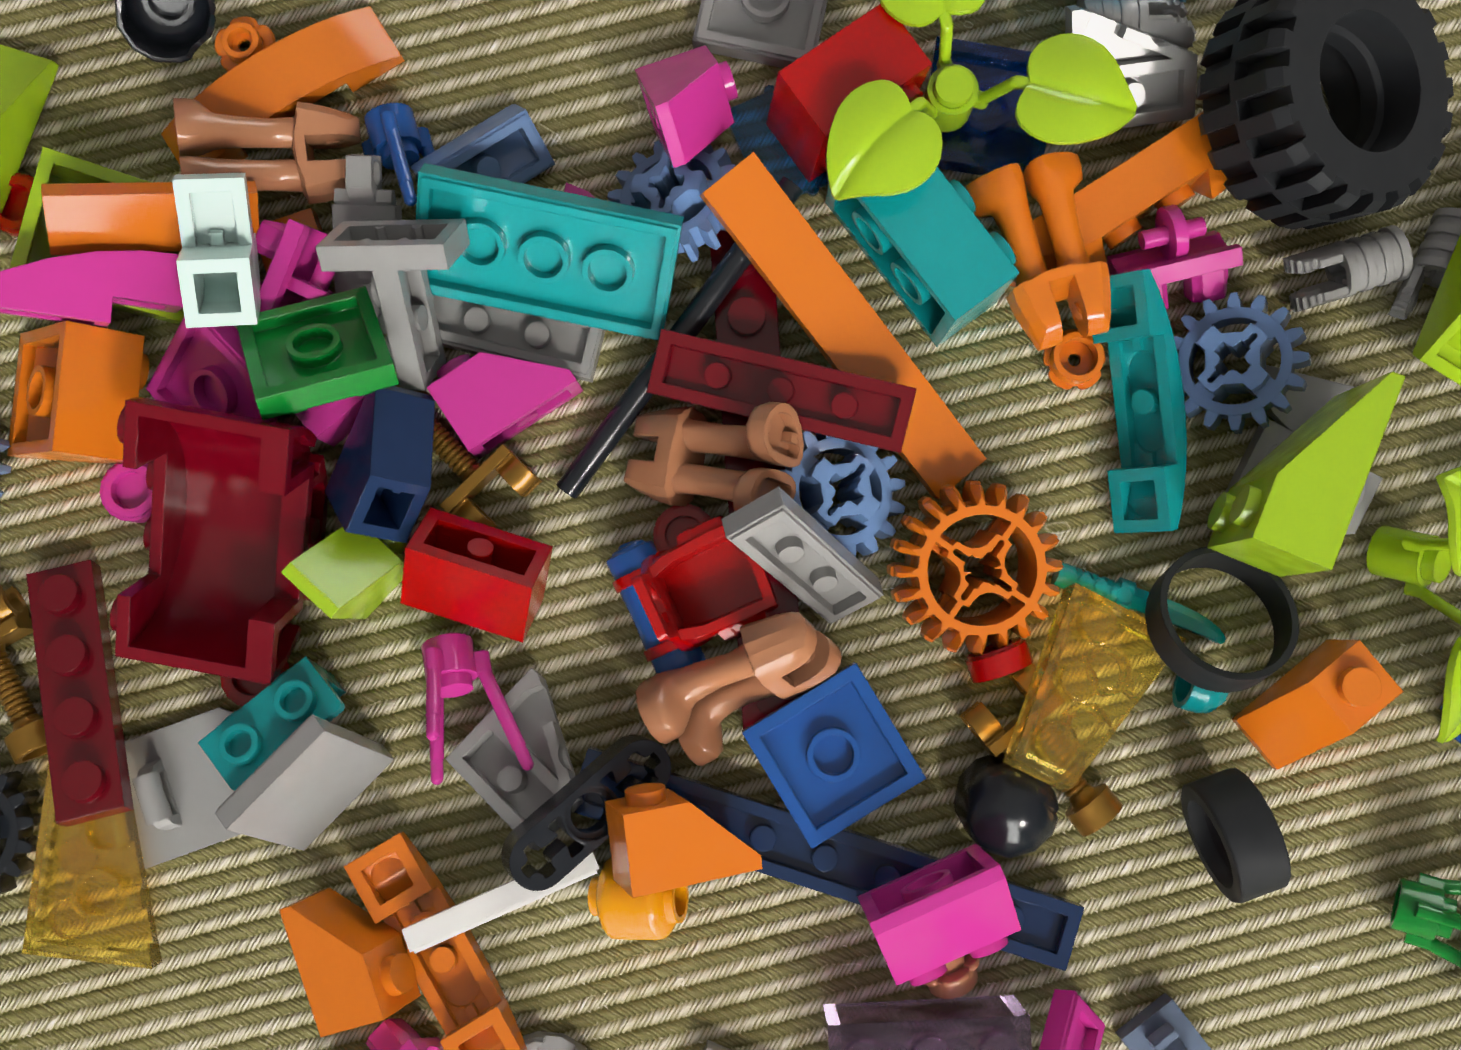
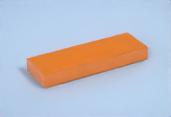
[41,181,259,255]

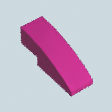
[0,250,183,328]

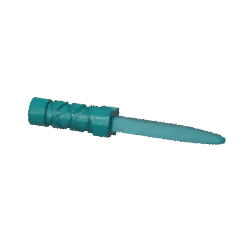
[1051,562,1226,644]

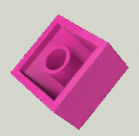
[857,843,1021,986]

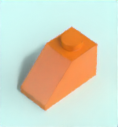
[1232,639,1404,770]
[605,783,763,898]
[279,887,421,1038]

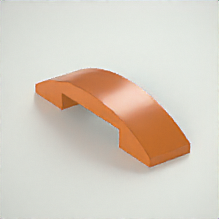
[161,6,405,165]
[344,832,528,1050]

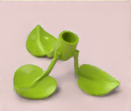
[826,0,1137,201]
[1366,466,1461,744]

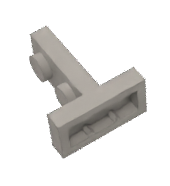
[315,219,470,391]

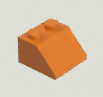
[7,320,149,464]

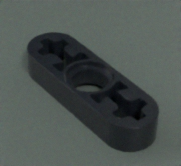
[501,734,671,891]

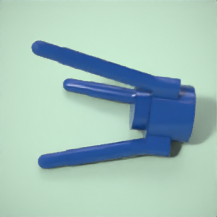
[361,103,435,206]

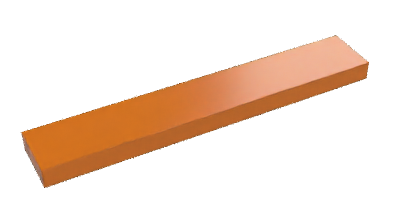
[699,152,987,499]

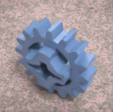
[607,140,735,263]
[1174,292,1311,434]
[779,431,906,557]

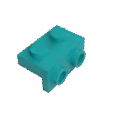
[198,656,346,791]

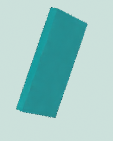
[416,163,684,341]

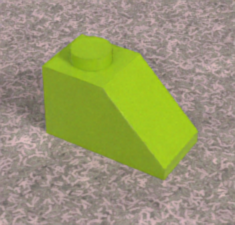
[281,526,409,619]

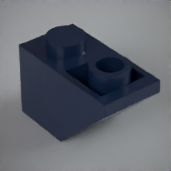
[325,386,435,543]

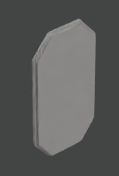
[46,707,240,882]

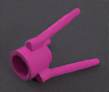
[421,633,534,785]

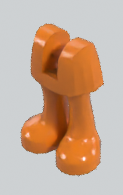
[965,152,1111,351]

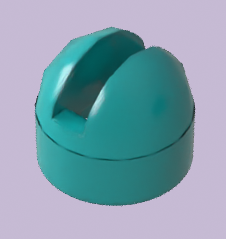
[1172,664,1228,713]

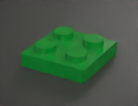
[237,286,399,420]

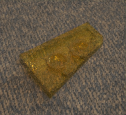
[1003,583,1186,790]
[22,762,162,969]

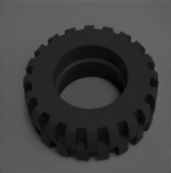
[1196,0,1454,230]

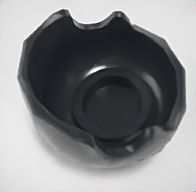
[115,0,216,63]
[954,752,1059,858]

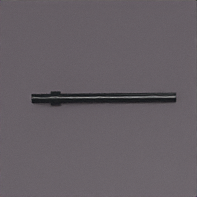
[556,176,803,499]

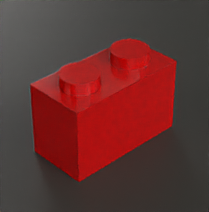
[400,507,553,643]

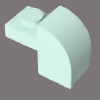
[172,173,261,328]

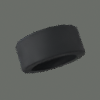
[1181,768,1291,903]

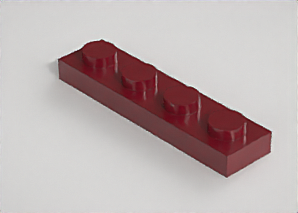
[647,329,917,453]
[26,559,134,827]

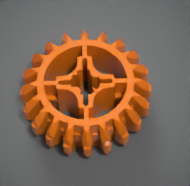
[887,480,1064,655]

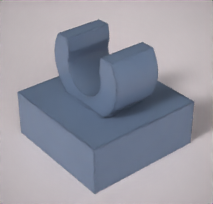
[1115,993,1211,1050]

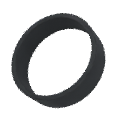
[1145,547,1299,693]

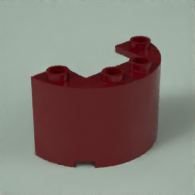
[110,397,328,685]

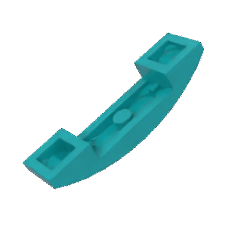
[1092,269,1187,533]

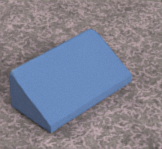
[410,104,555,183]

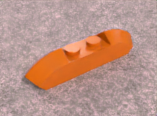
[1010,112,1227,287]

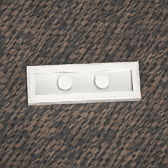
[401,852,599,954]

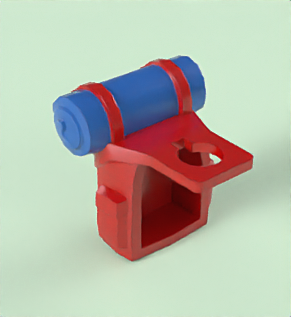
[606,515,779,674]

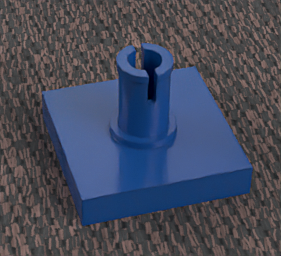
[742,662,927,849]

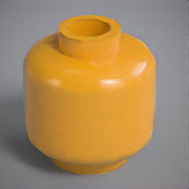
[588,857,689,940]

